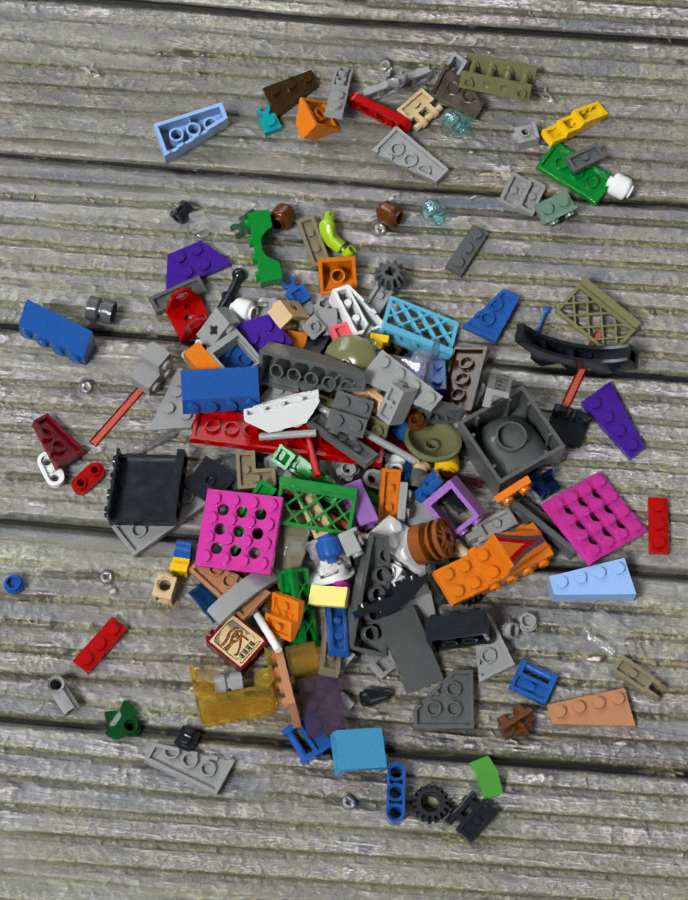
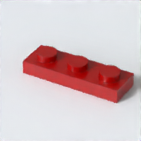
[647,497,669,555]
[73,617,128,675]

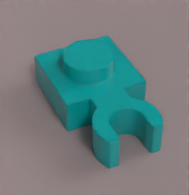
[256,104,282,137]

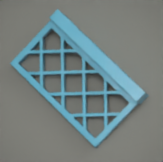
[377,295,459,364]

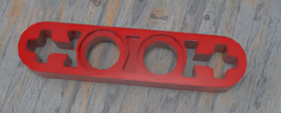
[348,93,412,133]

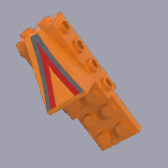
[432,522,554,607]

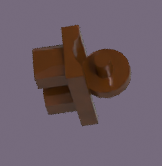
[497,704,535,741]

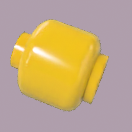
[434,455,460,478]

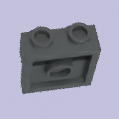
[325,390,375,441]

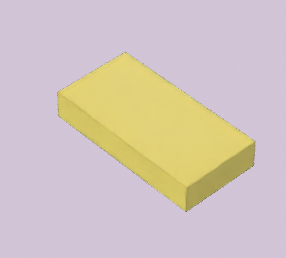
[308,585,350,608]

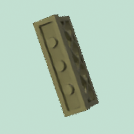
[554,277,641,346]

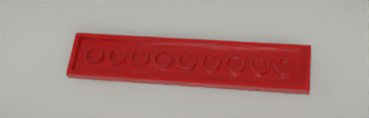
[190,411,387,468]

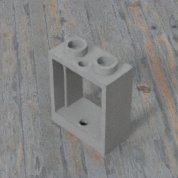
[206,329,259,375]

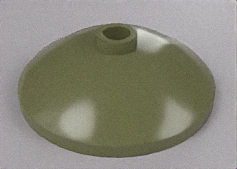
[324,335,377,371]
[404,423,462,463]

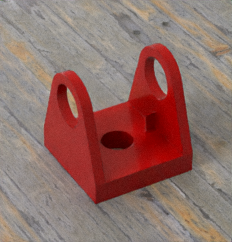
[165,287,209,344]

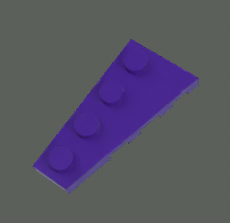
[580,382,645,461]

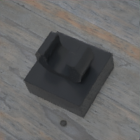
[174,725,202,752]

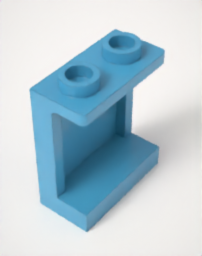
[330,727,389,775]

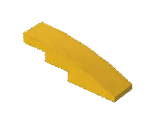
[540,101,609,147]

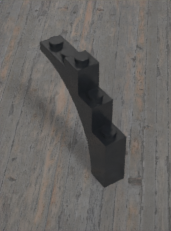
[515,323,639,375]

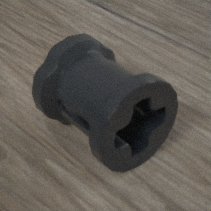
[170,200,194,224]

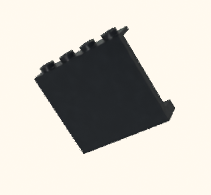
[104,448,188,526]

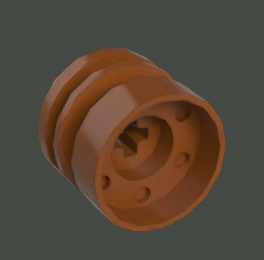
[407,518,456,566]

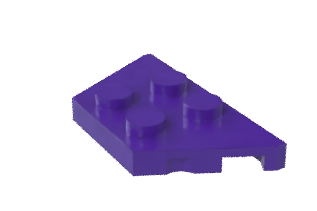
[166,240,232,290]
[237,314,294,354]

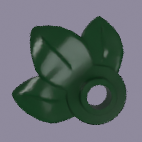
[104,700,141,740]

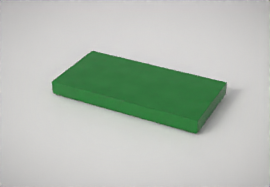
[536,143,614,206]

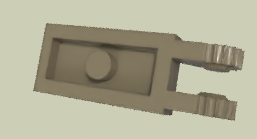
[610,655,667,703]

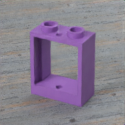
[422,475,486,537]
[342,479,379,535]

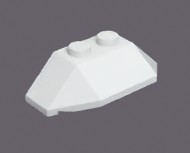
[244,389,320,433]

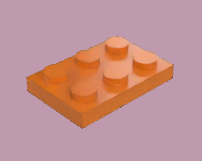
[494,475,534,507]

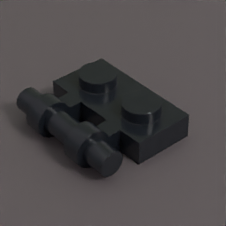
[445,790,498,844]

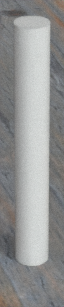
[252,609,282,653]

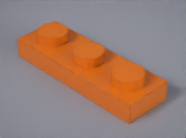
[377,468,401,524]

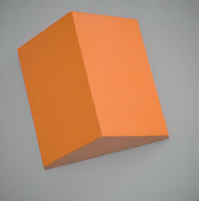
[318,256,357,295]

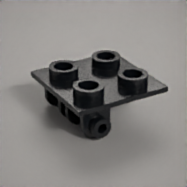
[549,403,592,449]

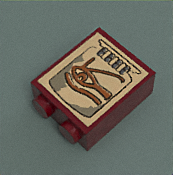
[206,614,269,676]

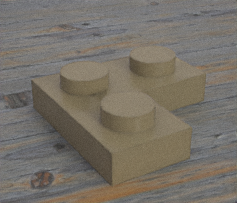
[235,450,277,491]

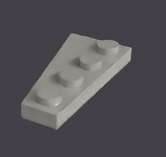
[365,350,443,413]

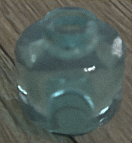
[441,109,468,136]
[420,199,447,226]

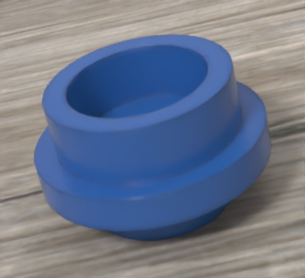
[4,575,24,594]

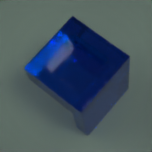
[532,468,561,501]

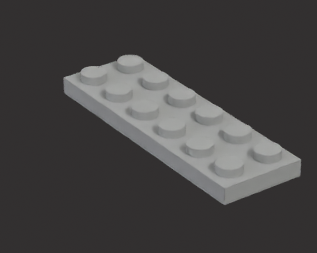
[111,465,229,558]

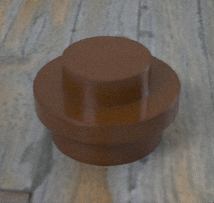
[408,413,427,431]

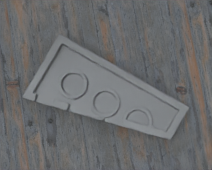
[372,126,449,184]
[144,742,235,797]

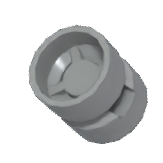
[213,671,245,701]

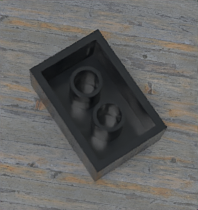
[424,608,493,652]

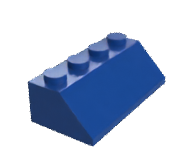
[19,299,97,365]
[180,366,260,414]

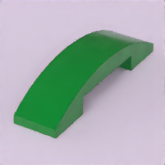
[270,443,340,505]

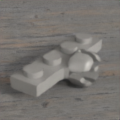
[362,65,431,101]

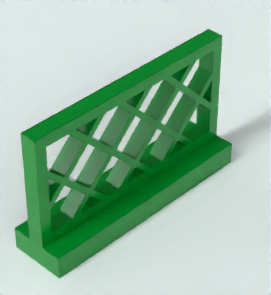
[277,476,360,534]

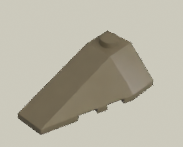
[274,509,312,592]

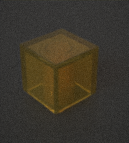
[285,641,320,684]

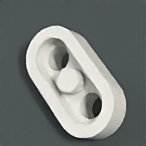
[37,452,65,488]

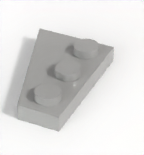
[475,612,516,684]

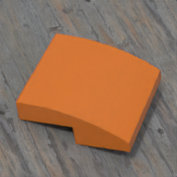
[265,591,305,642]

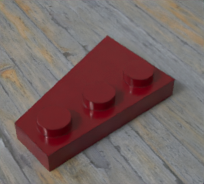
[32,413,86,471]

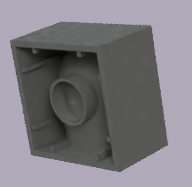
[457,386,566,496]

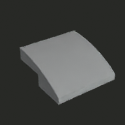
[497,171,546,216]

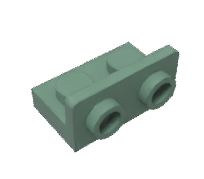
[533,190,579,226]

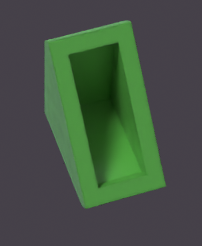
[469,756,503,801]

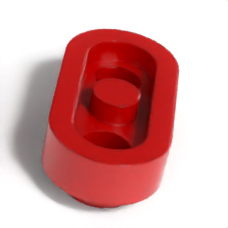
[71,462,105,496]

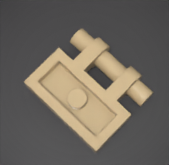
[396,88,443,132]

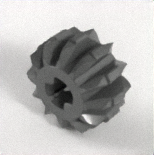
[374,259,406,292]

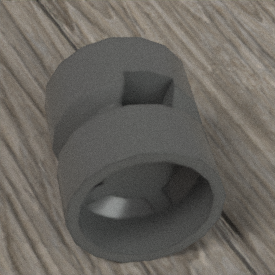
[85,295,117,324]

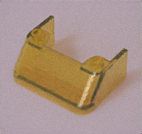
[189,648,279,728]

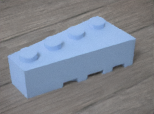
[153,102,228,164]
[547,558,636,602]

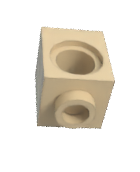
[152,573,178,606]

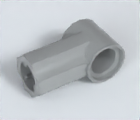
[47,675,80,716]

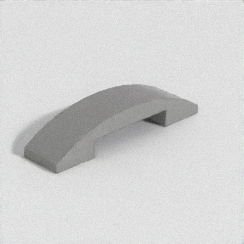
[207,572,279,626]

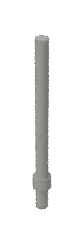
[316,402,418,465]

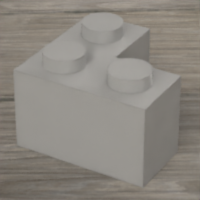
[130,341,173,396]

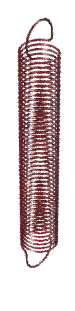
[440,470,488,489]

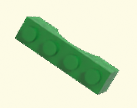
[244,209,283,288]

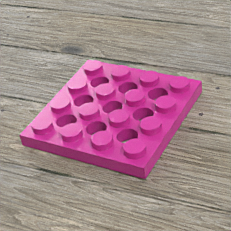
[541,471,647,566]
[195,488,285,576]

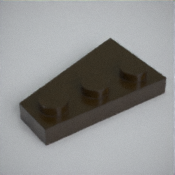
[429,64,485,120]
[263,70,319,119]

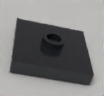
[183,456,237,502]

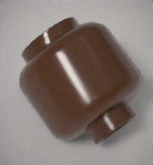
[376,200,404,227]
[270,203,296,230]

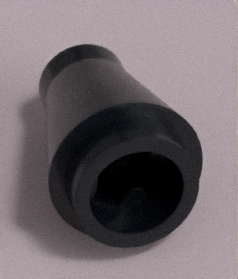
[359,688,390,708]

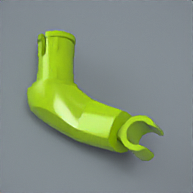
[319,211,356,256]

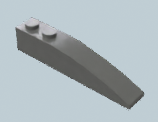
[259,341,367,392]
[347,532,392,657]

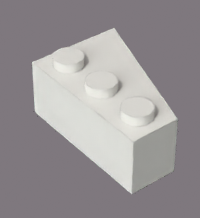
[329,284,382,341]

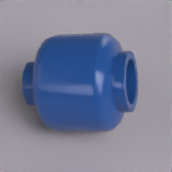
[315,533,344,564]

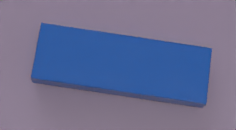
[325,607,349,658]

